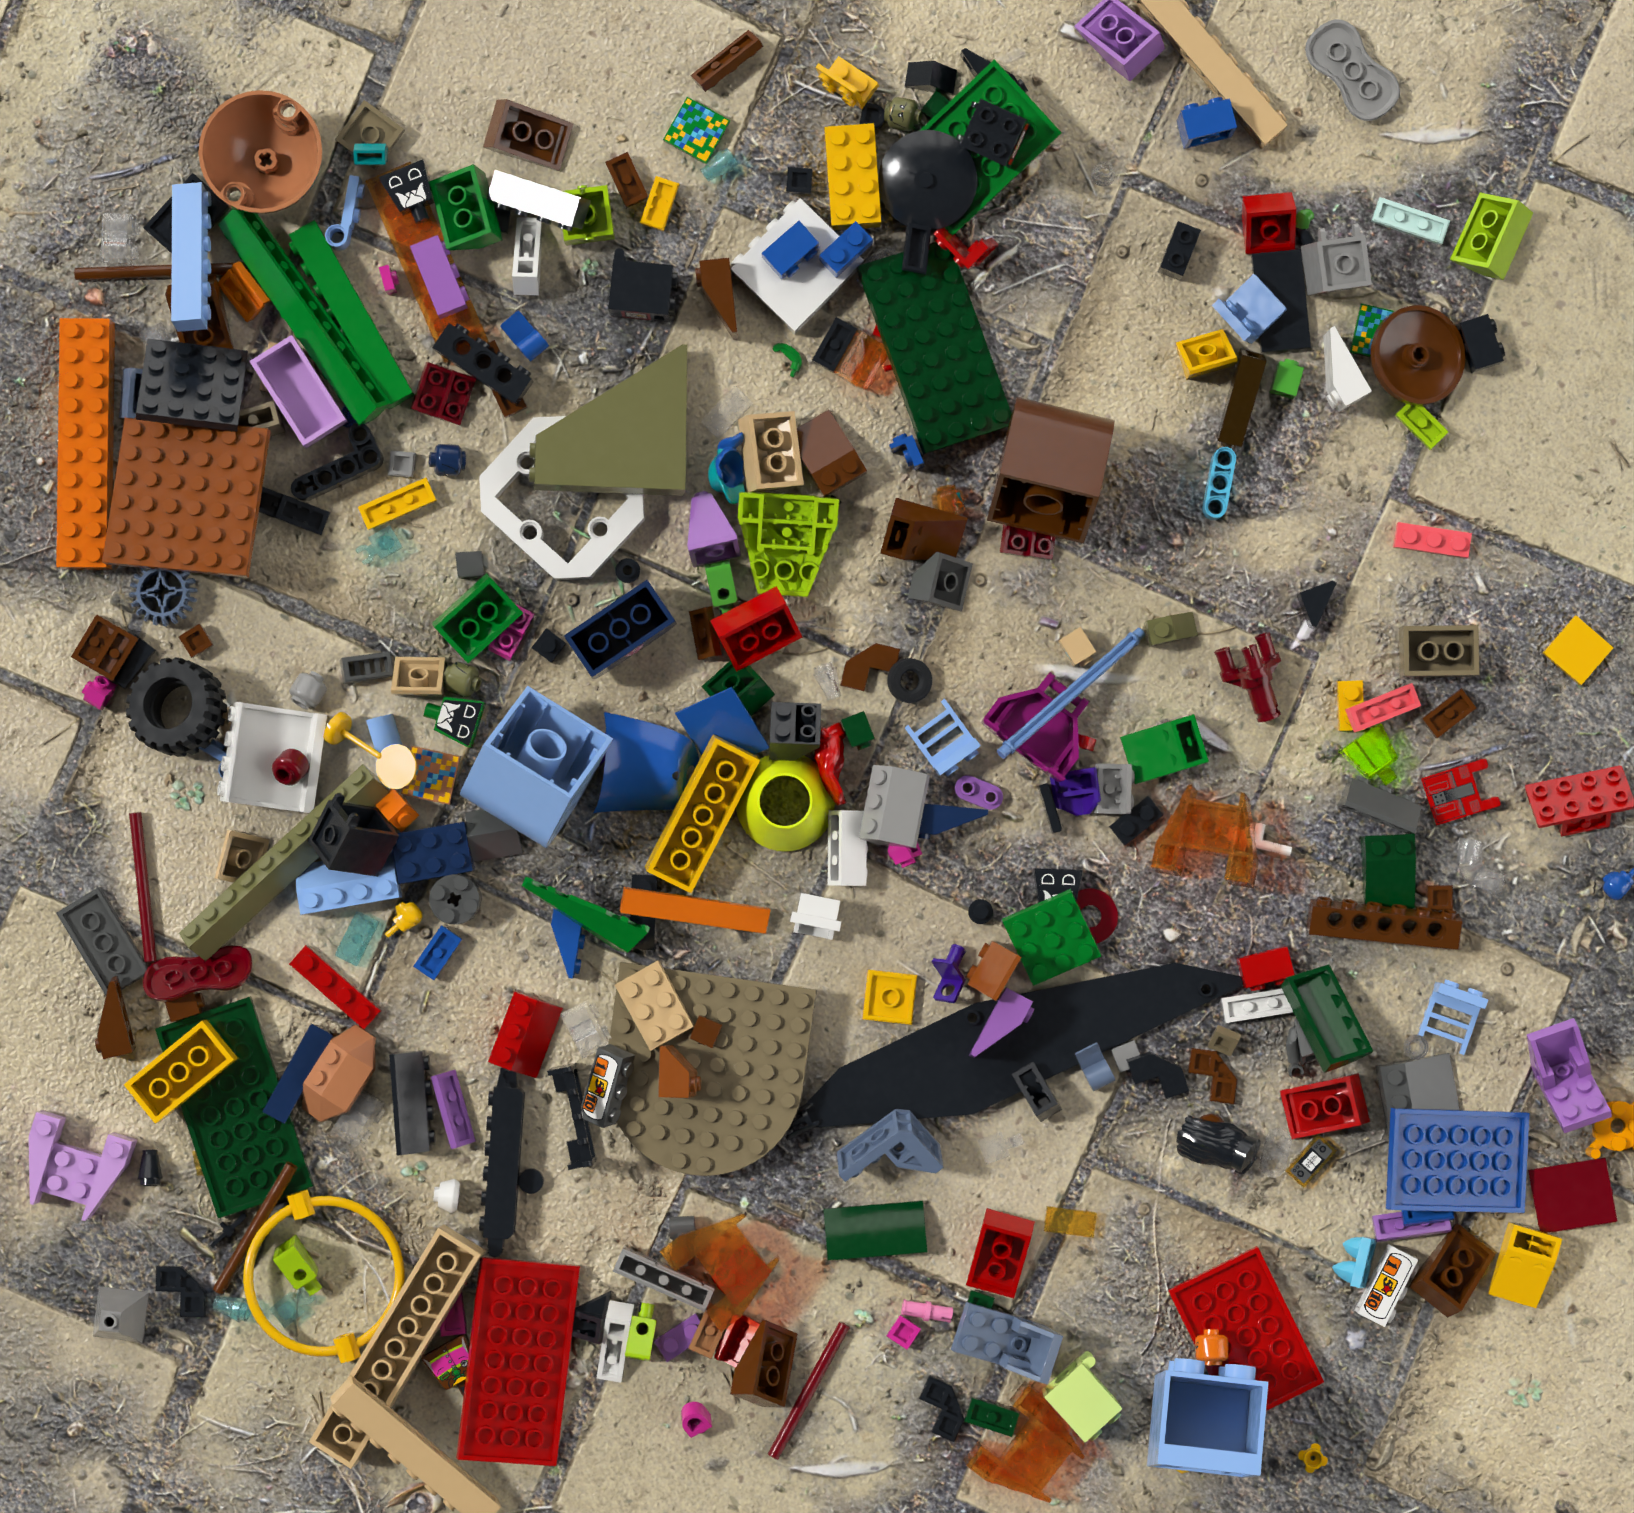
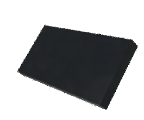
[1251,249,1311,353]

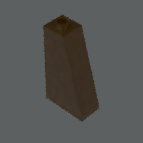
[1217,348,1267,449]

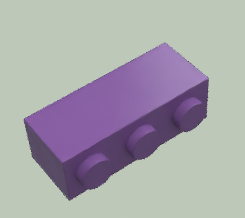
[410,235,470,319]

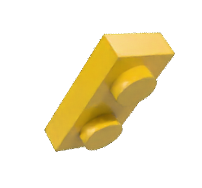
[1337,680,1365,731]

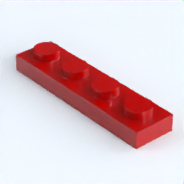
[289,945,381,1029]

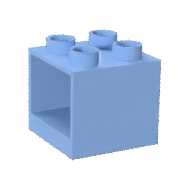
[1147,1358,1268,1478]

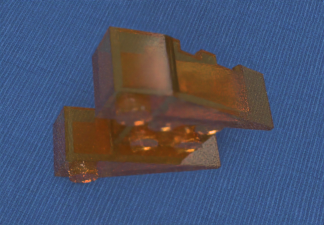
[1151,784,1258,888]
[659,1211,780,1332]
[963,1380,1085,1503]

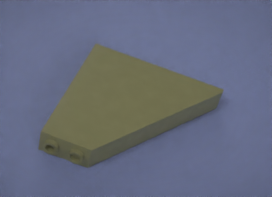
[529,344,687,496]

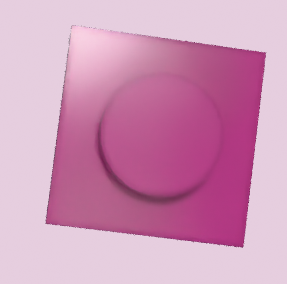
[379,265,400,295]
[886,1314,921,1350]

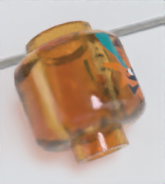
[931,484,966,515]

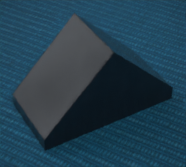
[904,61,957,95]
[1296,580,1337,629]

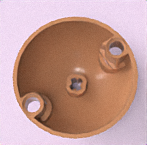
[198,90,322,214]

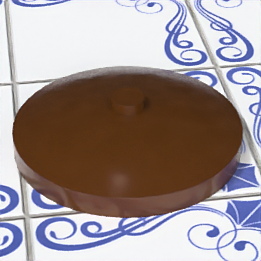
[1371,305,1465,405]

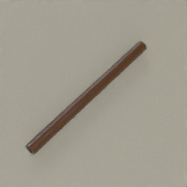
[74,262,250,280]

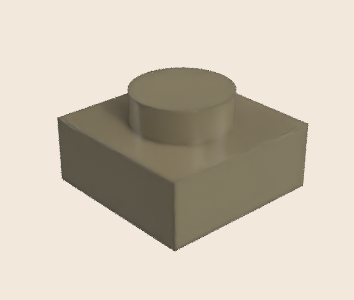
[1208,1025,1241,1057]

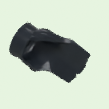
[1176,1115,1261,1174]

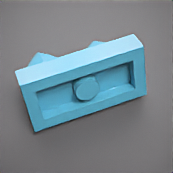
[1332,1237,1377,1288]

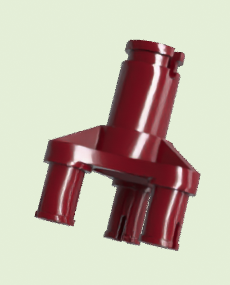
[1214,632,1281,723]

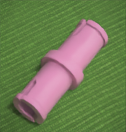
[901,1299,953,1323]

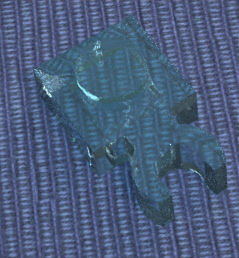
[355,525,403,565]
[269,1286,316,1328]

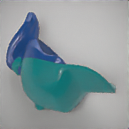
[708,432,745,504]

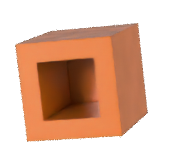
[376,789,419,833]

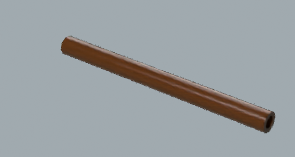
[213,1162,298,1295]

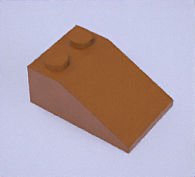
[965,941,1022,1001]

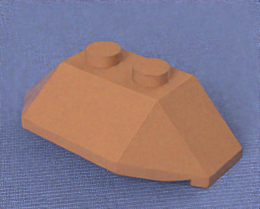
[302,1025,376,1122]

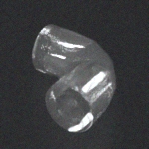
[1457,837,1504,896]

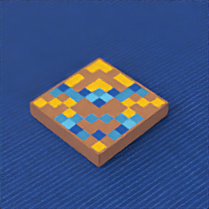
[401,746,461,805]

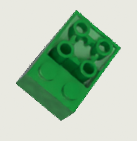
[1120,714,1209,784]

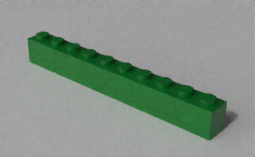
[218,209,391,425]

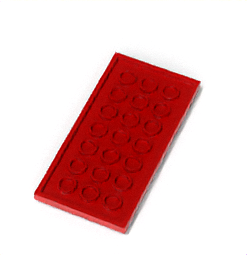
[456,1257,580,1466]

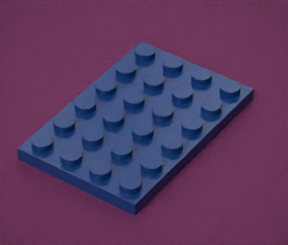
[1386,1108,1530,1213]

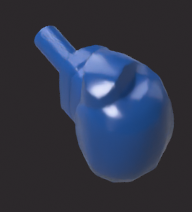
[1603,868,1634,900]

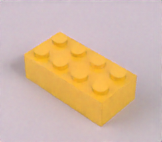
[824,123,881,231]
[124,1019,238,1124]

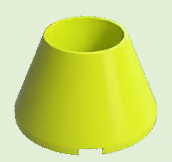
[736,755,835,852]

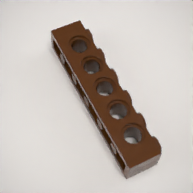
[1306,896,1463,950]

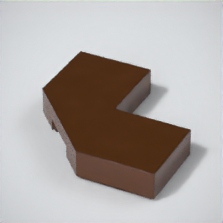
[840,643,900,692]
[1188,1048,1238,1104]

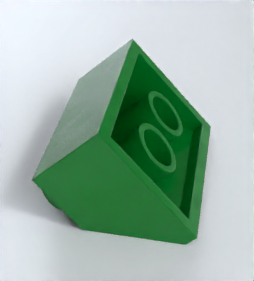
[429,164,503,251]
[432,573,523,663]

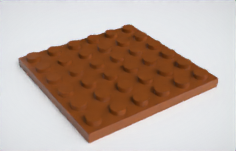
[102,417,271,578]

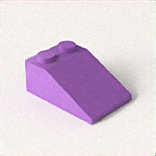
[1074,0,1165,82]
[969,987,1034,1058]

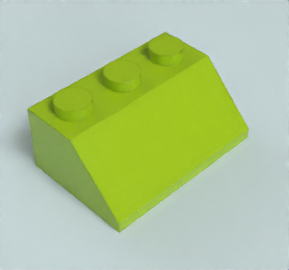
[1450,193,1533,280]

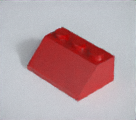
[488,991,563,1078]

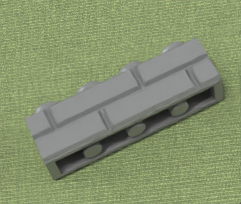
[613,1246,715,1312]

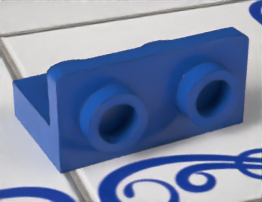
[889,433,925,471]

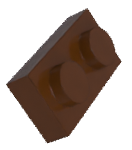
[605,152,648,209]
[689,606,722,660]
[1421,688,1476,738]

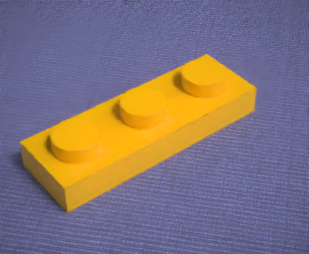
[358,477,437,530]

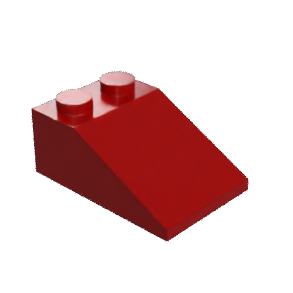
[1280,1073,1370,1139]
[966,1208,1035,1299]

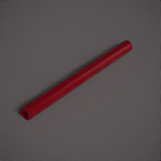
[129,812,157,962]
[767,1321,850,1460]

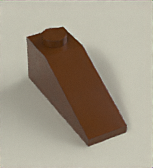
[95,976,136,1059]

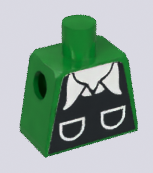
[423,697,486,748]

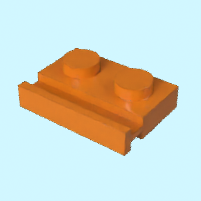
[218,261,270,322]

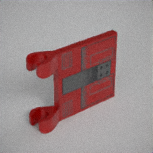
[1421,759,1501,826]

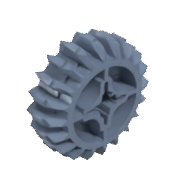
[129,568,198,626]

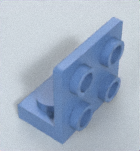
[1212,274,1287,344]

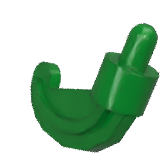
[773,343,802,378]

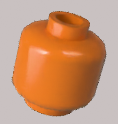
[1195,1330,1228,1366]

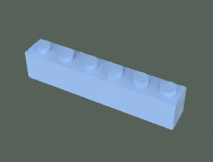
[171,182,211,332]

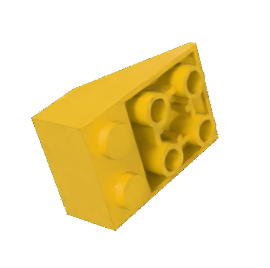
[1488,1222,1562,1308]

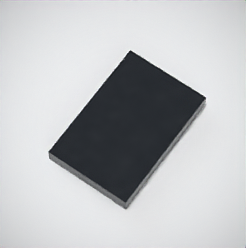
[143,173,230,253]

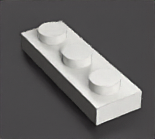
[1221,988,1293,1023]

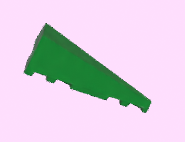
[522,877,650,953]

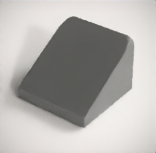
[455,551,484,578]

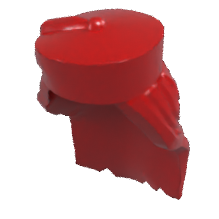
[814,722,847,806]

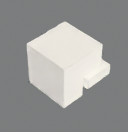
[790,893,841,940]

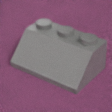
[859,765,930,848]

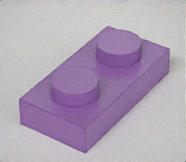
[654,1313,700,1362]

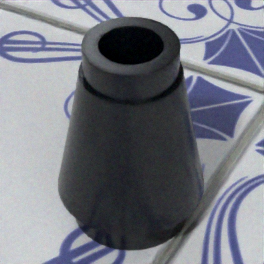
[138,1150,163,1186]

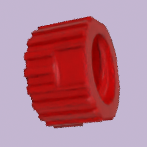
[1078,734,1096,752]

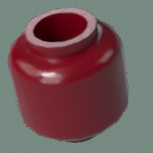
[272,749,309,786]

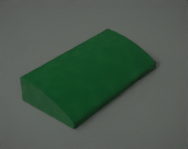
[1281,964,1373,1073]
[824,1200,928,1260]

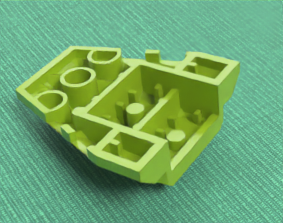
[738,492,839,597]

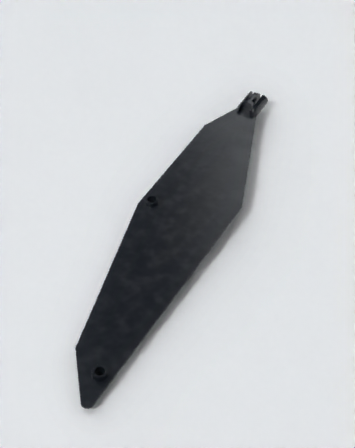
[785,963,1243,1141]

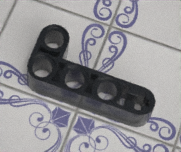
[291,423,384,502]

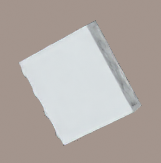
[731,198,864,335]
[217,702,327,813]

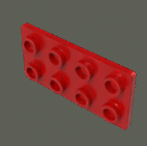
[1525,765,1634,837]

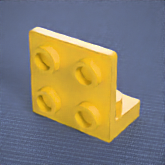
[815,56,879,109]

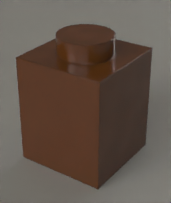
[165,991,205,1022]

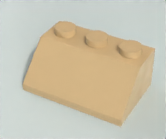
[738,411,804,492]

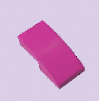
[488,604,535,661]

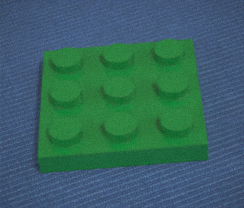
[1002,889,1101,986]

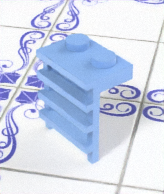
[905,699,981,776]
[1417,979,1488,1055]

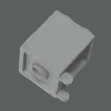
[1301,223,1372,296]

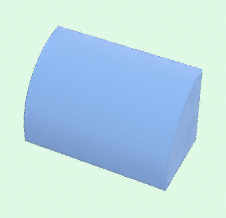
[366,714,402,759]

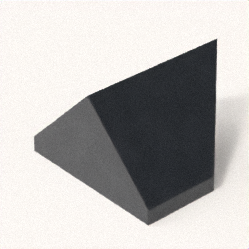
[572,1291,611,1344]

